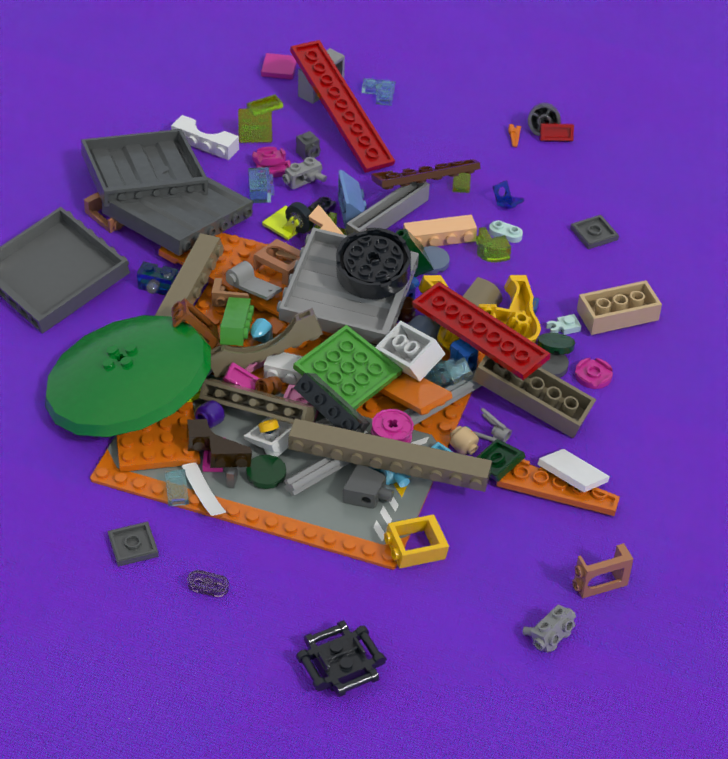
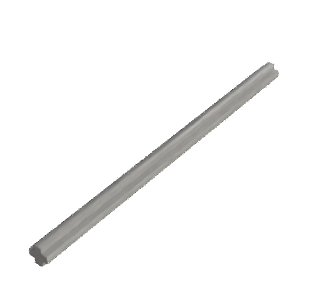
[284,369,482,496]

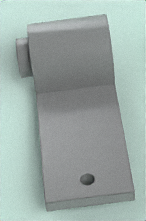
[226,261,282,300]

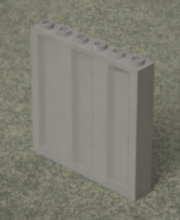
[277,227,419,345]

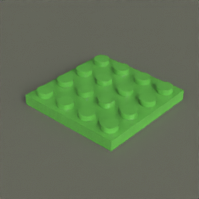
[293,325,403,410]

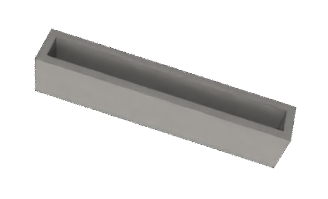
[346,182,430,236]

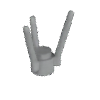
[473,408,512,443]

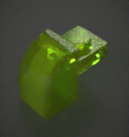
[476,227,511,262]

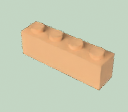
[403,214,477,247]

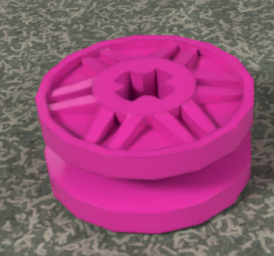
[371,409,414,443]

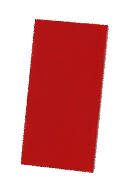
[540,123,574,141]

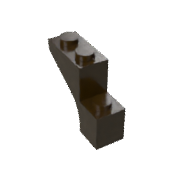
[186,419,252,468]

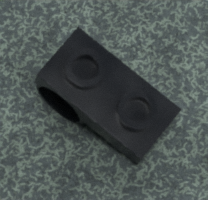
[308,197,336,216]

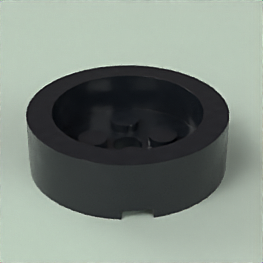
[336,228,411,300]

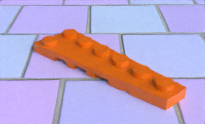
[497,459,620,516]

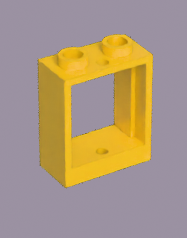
[384,514,449,569]

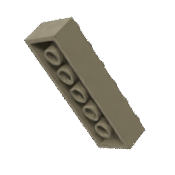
[472,355,596,439]

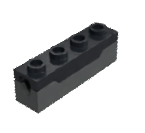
[294,373,370,433]

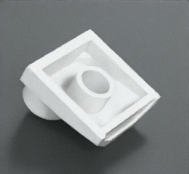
[244,417,293,457]

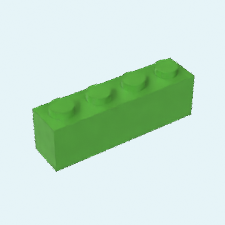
[220,297,254,346]

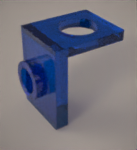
[493,181,524,209]

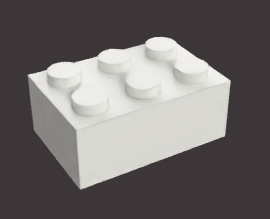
[375,321,445,382]

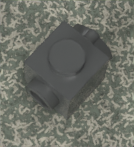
[296,131,321,160]

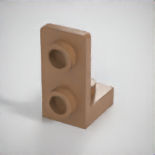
[212,278,249,307]

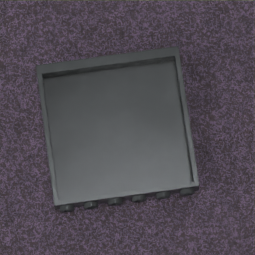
[0,207,130,334]

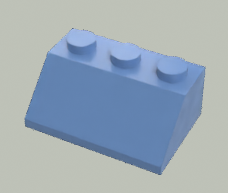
[338,170,367,231]

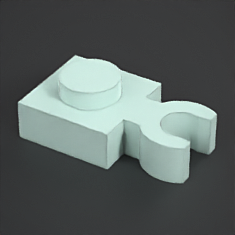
[546,314,581,335]

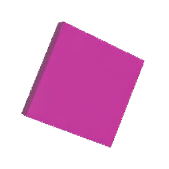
[261,53,297,79]

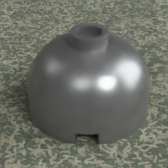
[528,102,561,136]

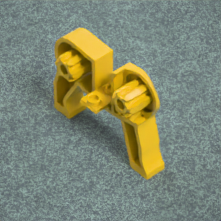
[419,275,541,351]

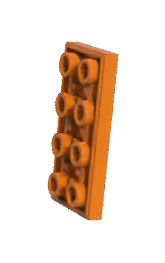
[379,372,453,415]

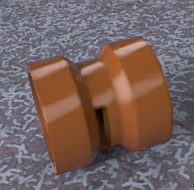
[255,376,282,395]

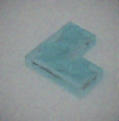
[362,78,396,106]

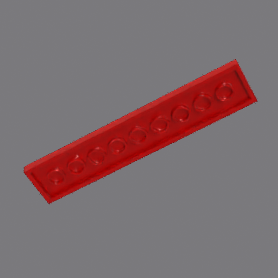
[290,40,395,173]

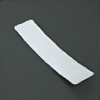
[182,463,226,516]

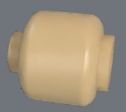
[450,426,479,455]

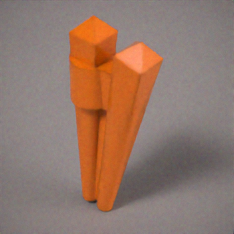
[508,124,521,148]

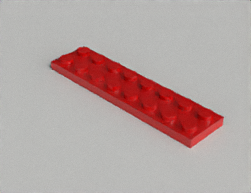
[412,282,550,380]

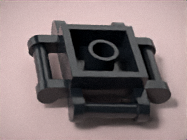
[296,620,387,697]

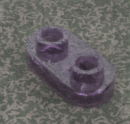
[187,570,229,597]

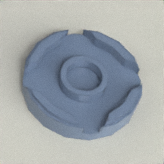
[424,246,450,274]

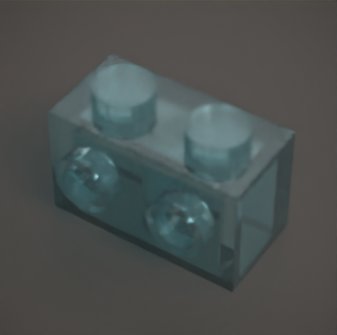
[248,167,274,203]
[430,357,473,387]

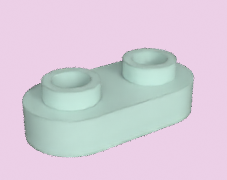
[489,220,523,243]

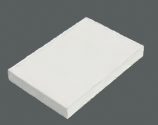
[538,449,610,493]

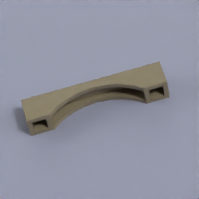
[211,308,323,377]

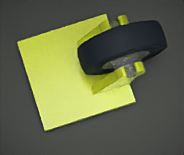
[262,202,314,240]

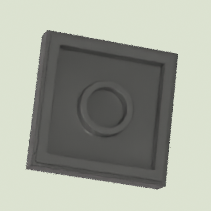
[570,215,619,249]
[108,522,159,567]

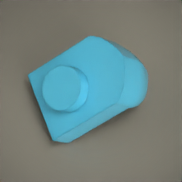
[250,318,273,343]

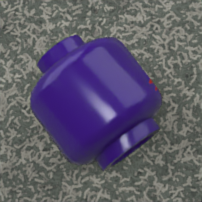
[195,400,225,428]

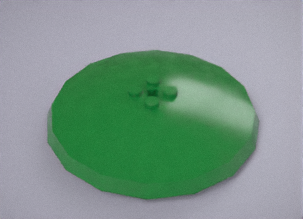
[45,315,211,437]

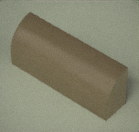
[462,277,503,307]

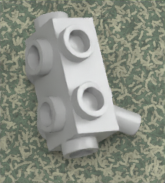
[282,157,327,190]
[523,605,576,653]

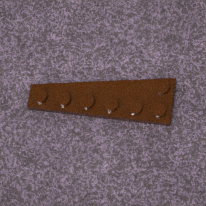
[371,159,481,189]

